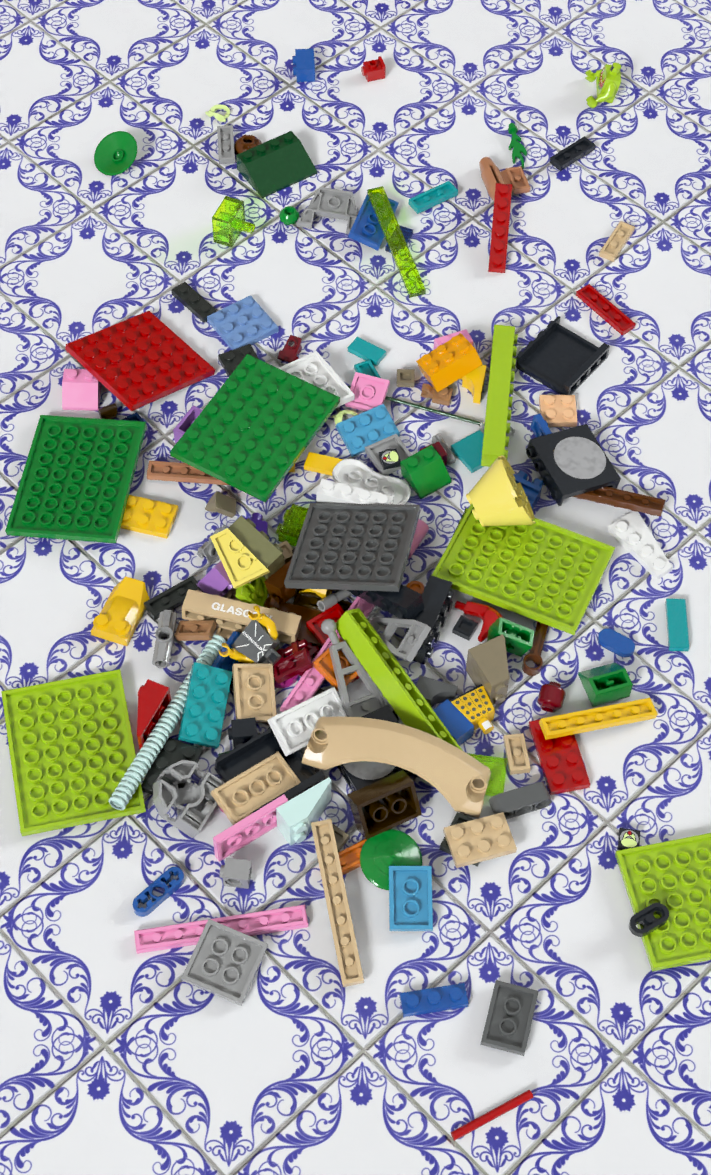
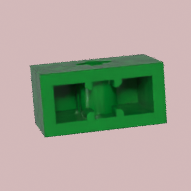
[487,617,534,657]

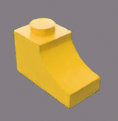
[460,365,487,404]

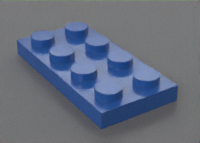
[348,189,399,251]

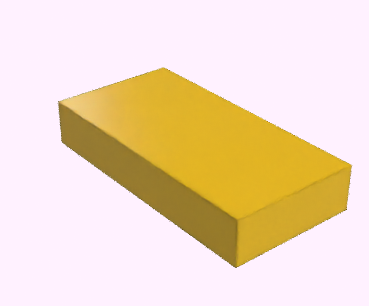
[304,452,344,476]

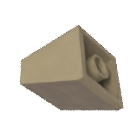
[466,634,509,705]

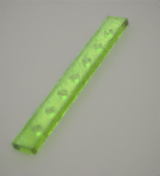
[367,186,426,298]

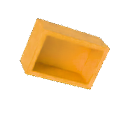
[416,333,483,392]

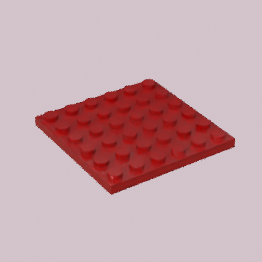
[65,311,215,411]

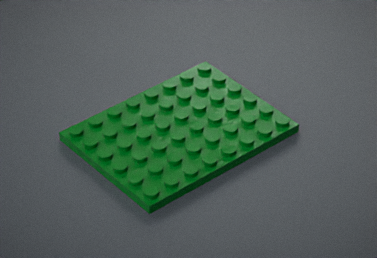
[170,354,340,503]
[5,415,147,543]

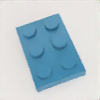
[335,404,400,457]
[389,866,433,931]

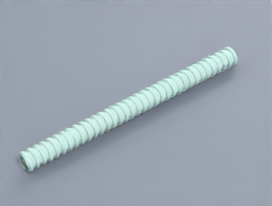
[108,634,226,810]

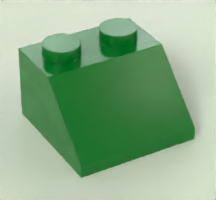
[400,445,452,499]

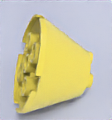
[466,455,536,527]

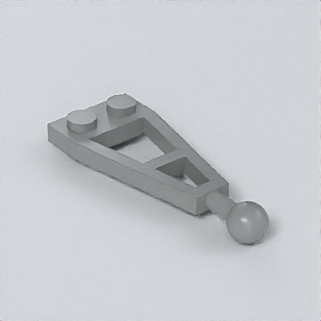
[367,617,431,662]
[321,619,386,717]

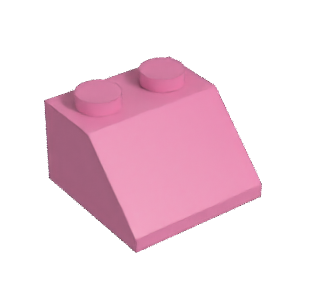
[62,369,102,411]

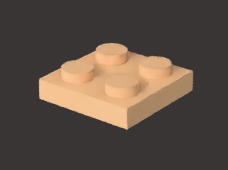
[539,395,578,427]

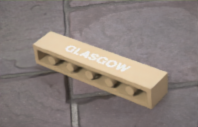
[182,589,301,645]

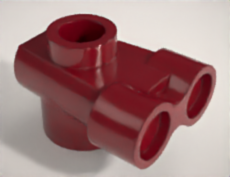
[277,335,302,363]

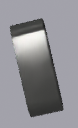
[489,782,552,819]

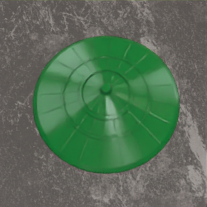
[94,131,137,176]
[360,829,422,890]

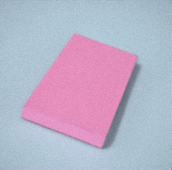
[213,794,288,861]

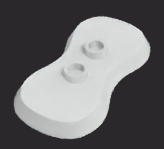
[332,459,411,505]

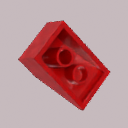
[137,679,171,749]

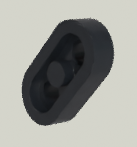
[629,903,669,937]

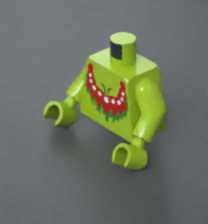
[585,62,621,108]

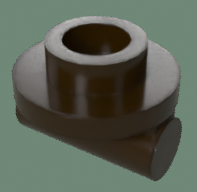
[98,403,117,420]

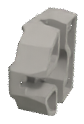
[153,760,224,838]

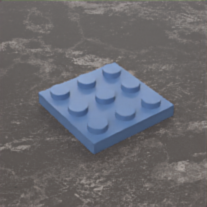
[207,295,279,350]

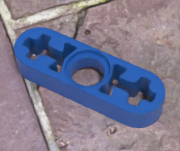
[133,867,185,917]

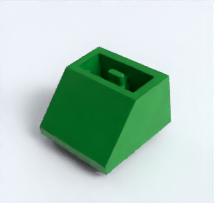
[578,663,633,707]

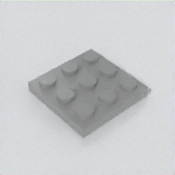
[181,919,268,1006]

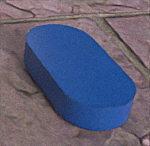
[598,628,635,657]

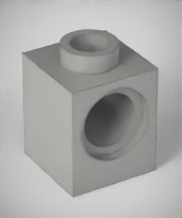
[220,858,252,889]

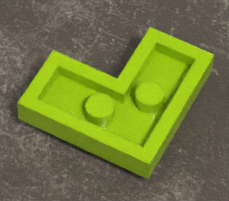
[235,576,268,607]

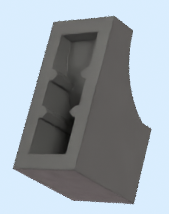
[416,675,458,708]

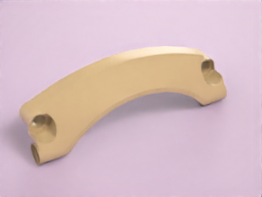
[302,717,491,818]

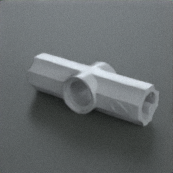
[152,610,177,668]

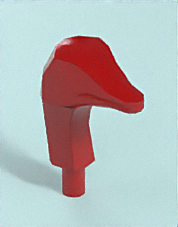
[455,601,503,642]

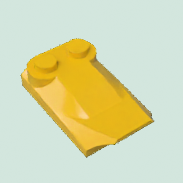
[91,576,150,646]

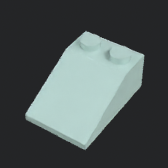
[276,777,331,846]

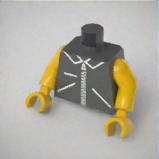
[218,606,281,665]

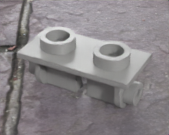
[197,525,227,564]

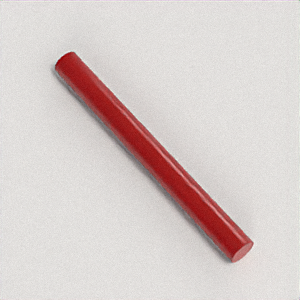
[450,1090,534,1141]

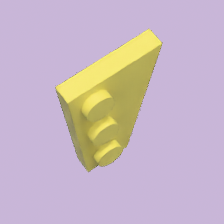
[210,528,270,589]

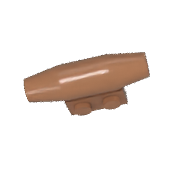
[479,157,530,202]

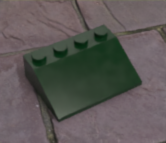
[236,131,317,198]

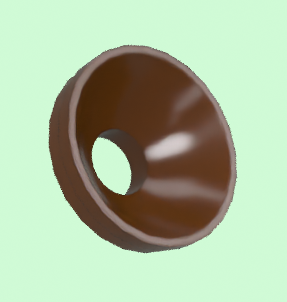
[234,134,262,155]

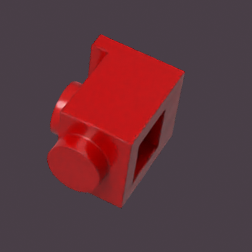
[361,56,386,82]

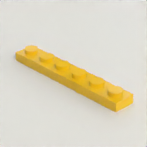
[539,698,658,740]

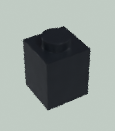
[228,717,257,747]

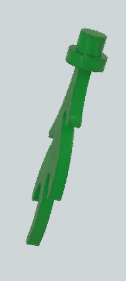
[508,123,527,169]

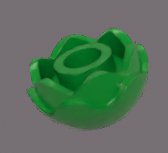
[279,206,300,225]

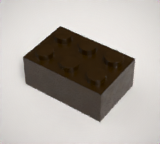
[347,770,422,840]

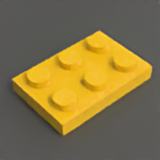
[120,495,179,538]

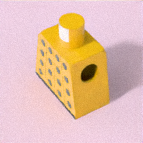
[450,684,495,734]

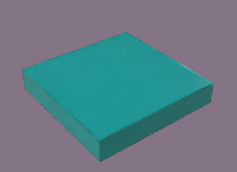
[450,430,484,473]

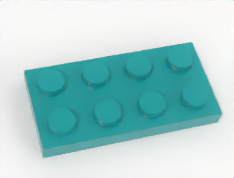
[178,662,232,749]

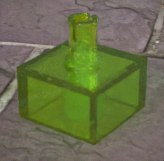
[212,196,255,247]

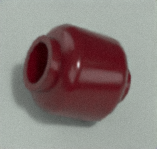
[537,681,566,713]

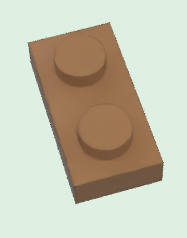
[174,620,217,641]

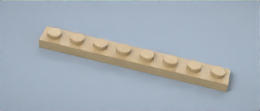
[311,819,364,987]

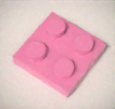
[345,372,390,411]

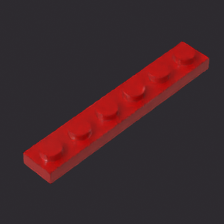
[488,183,512,273]

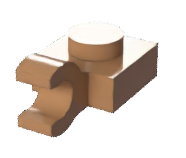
[421,383,453,406]

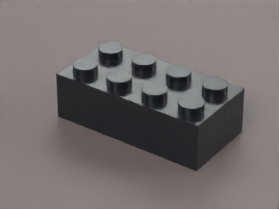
[404,575,454,665]

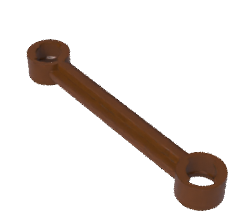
[522,622,548,676]

